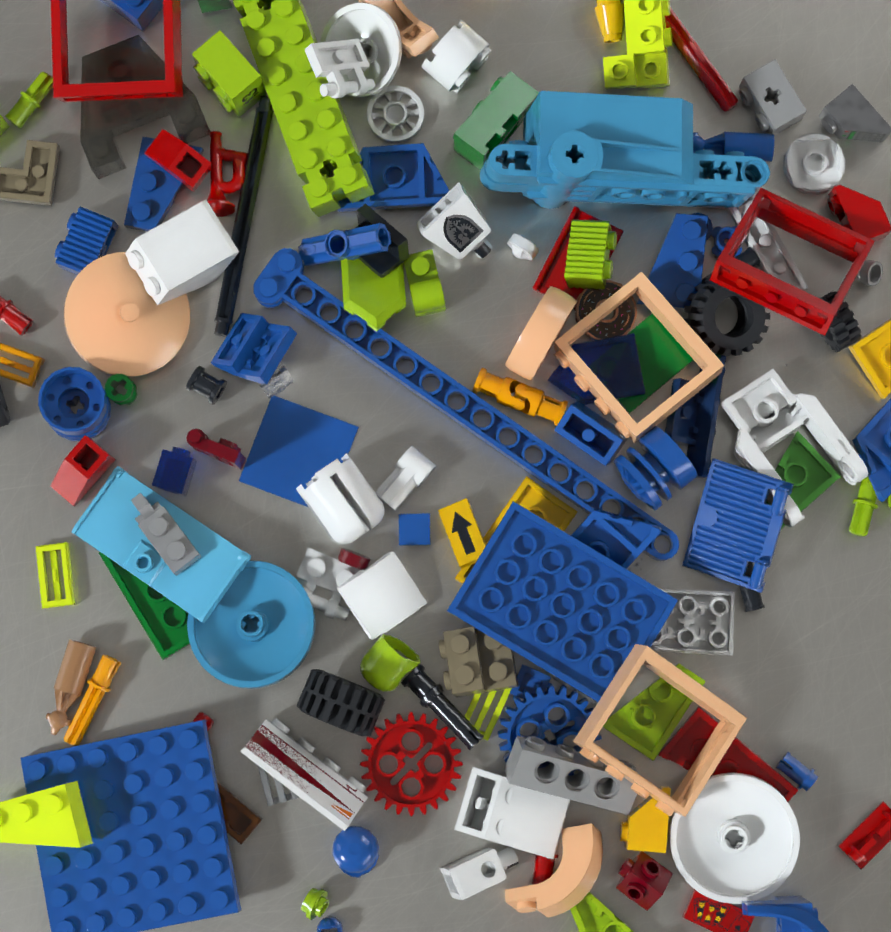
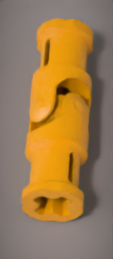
[472,367,569,426]

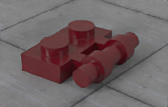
[186,429,246,470]

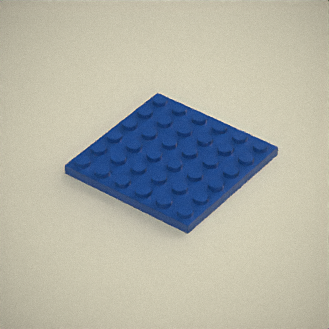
[20,720,241,932]

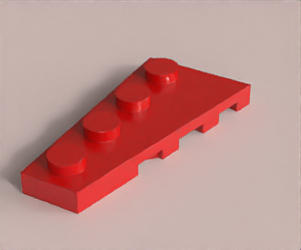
[658,706,798,802]

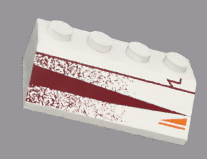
[241,718,368,831]

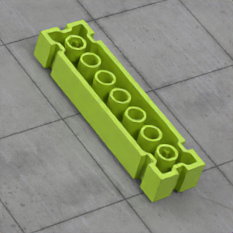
[233,0,375,217]

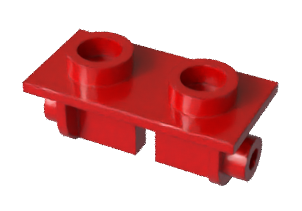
[839,801,891,870]

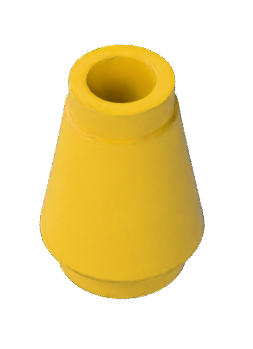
[594,0,624,43]

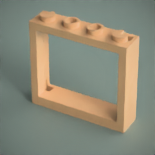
[553,272,724,443]
[573,644,747,817]

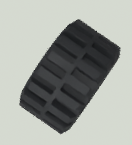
[684,278,770,356]
[297,669,385,736]

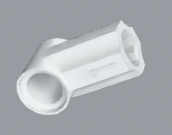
[375,446,436,511]

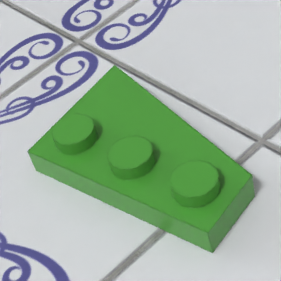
[766,431,841,530]

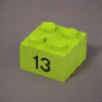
[192,30,267,118]

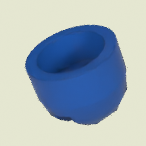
[317,916,343,932]

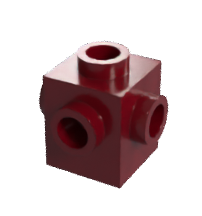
[616,851,673,911]

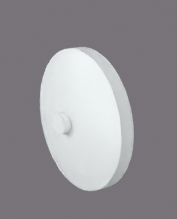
[669,773,800,904]

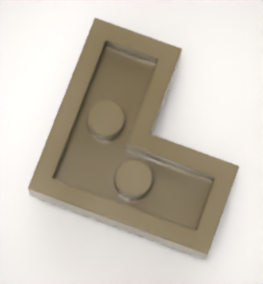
[0,140,60,206]

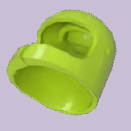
[360,634,421,692]

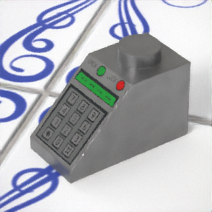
[819,84,891,142]

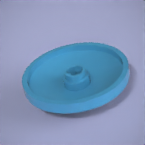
[187,561,315,689]

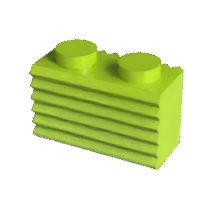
[564,220,617,290]

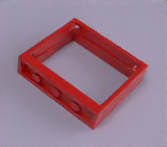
[50,0,183,102]
[710,188,875,336]

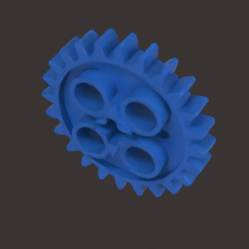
[497,683,602,776]

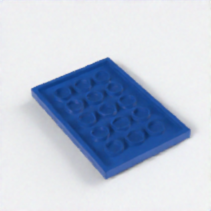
[447,501,678,702]

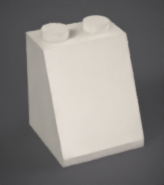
[125,200,239,305]

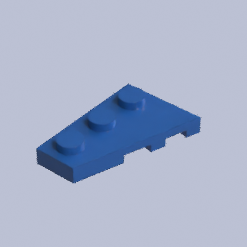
[124,137,204,232]
[636,213,708,308]

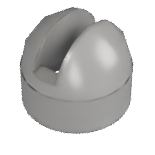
[857,260,883,286]

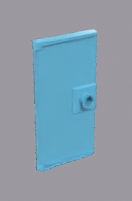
[71,466,251,623]

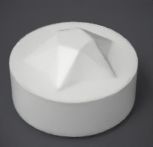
[507,233,539,261]

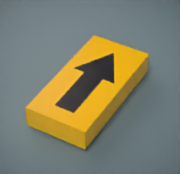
[438,498,486,569]

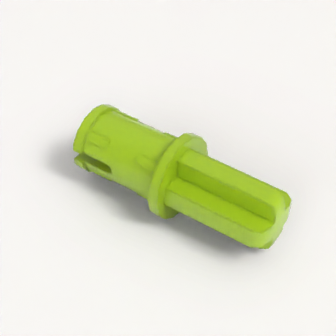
[4,72,53,129]
[849,477,878,536]

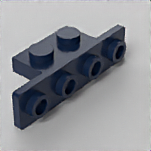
[665,354,726,478]

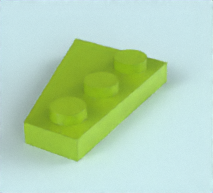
[603,663,706,761]

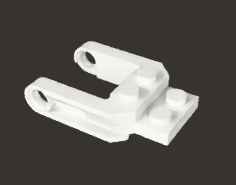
[721,368,868,528]

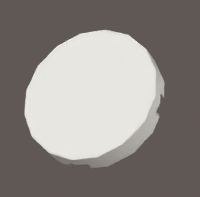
[783,133,846,195]

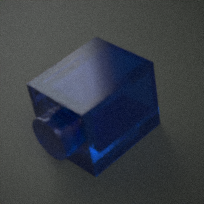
[152,447,197,497]

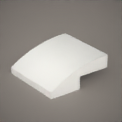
[337,551,427,640]

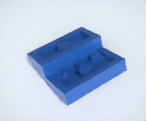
[211,313,297,385]

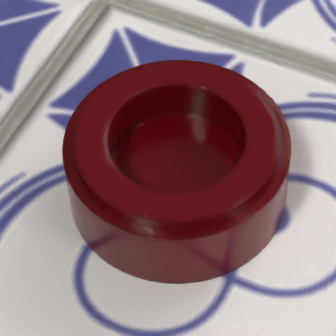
[338,548,371,570]

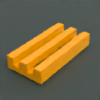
[0,343,45,388]

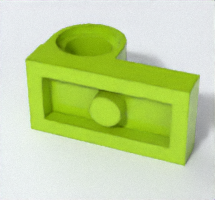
[404,249,446,317]

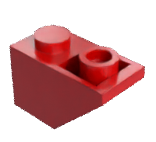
[144,129,213,192]
[827,185,891,241]
[50,435,116,507]

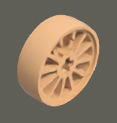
[505,286,577,381]

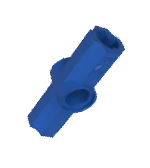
[298,223,391,266]

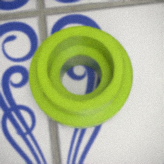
[301,888,329,920]

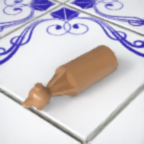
[46,639,97,735]

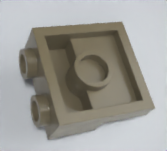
[439,627,519,697]

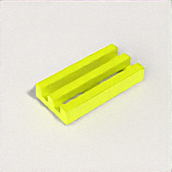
[35,542,75,609]
[464,688,512,741]

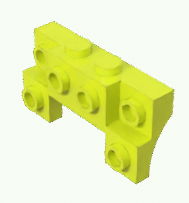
[603,0,672,90]

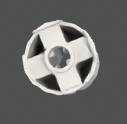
[296,453,384,544]

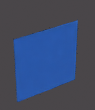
[239,395,359,507]

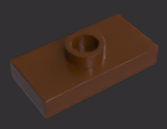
[217,781,262,845]

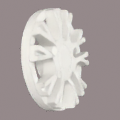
[367,86,424,143]

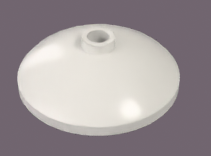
[320,3,402,97]

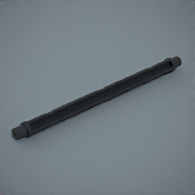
[214,96,274,337]

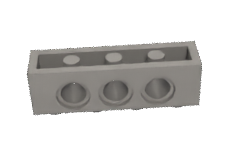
[504,736,638,815]

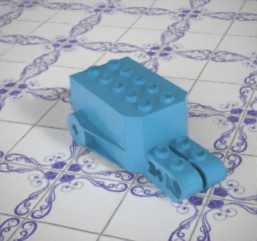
[480,91,770,209]

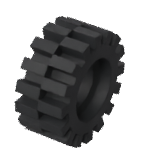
[820,291,862,352]

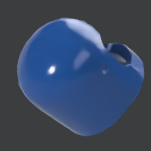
[332,826,379,878]

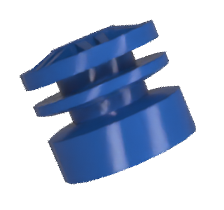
[38,367,111,441]
[614,426,698,511]

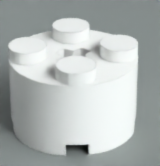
[421,20,491,93]

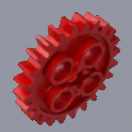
[360,712,463,816]

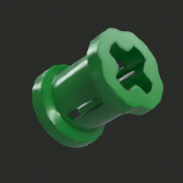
[105,374,138,406]

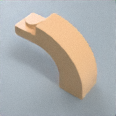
[358,0,439,59]
[505,823,603,918]

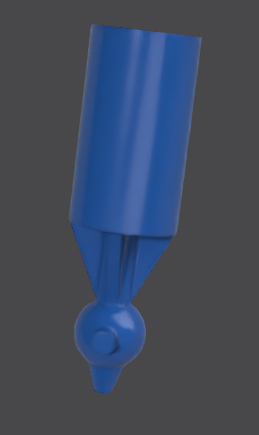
[693,132,774,162]

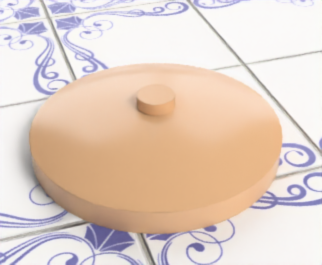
[64,252,190,377]

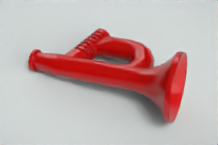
[206,131,248,217]

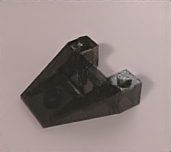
[80,35,211,179]

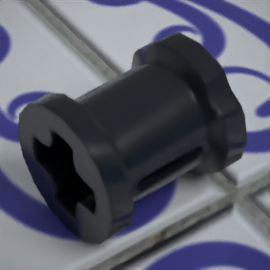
[186,366,227,405]

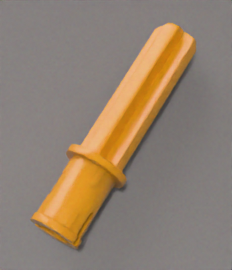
[64,654,121,746]

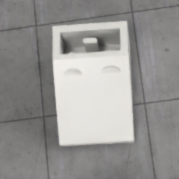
[454,767,570,859]

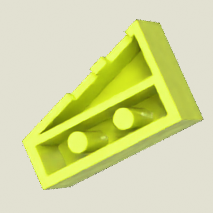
[0,781,93,848]

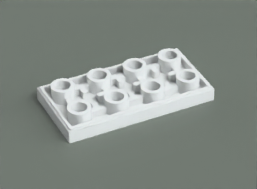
[650,588,735,655]

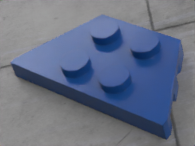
[337,143,450,212]
[852,398,891,502]
[570,508,662,569]

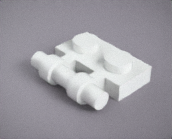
[305,39,375,99]
[296,548,360,621]

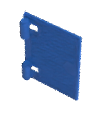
[682,458,794,593]

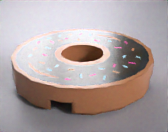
[575,280,637,342]

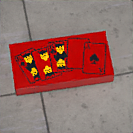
[682,889,755,932]

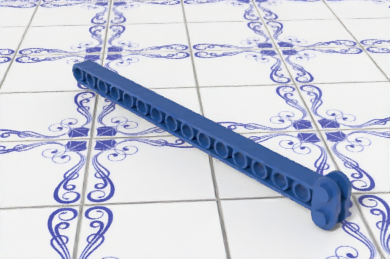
[253,248,679,561]

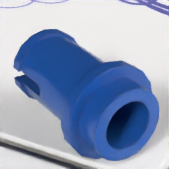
[775,752,818,791]

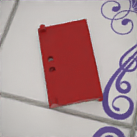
[533,206,624,310]

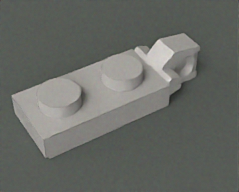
[131,493,202,576]

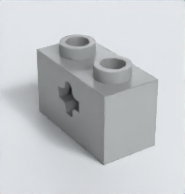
[739,60,807,135]

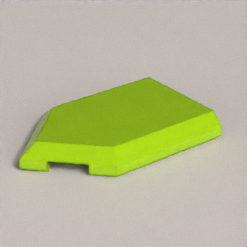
[341,259,406,332]

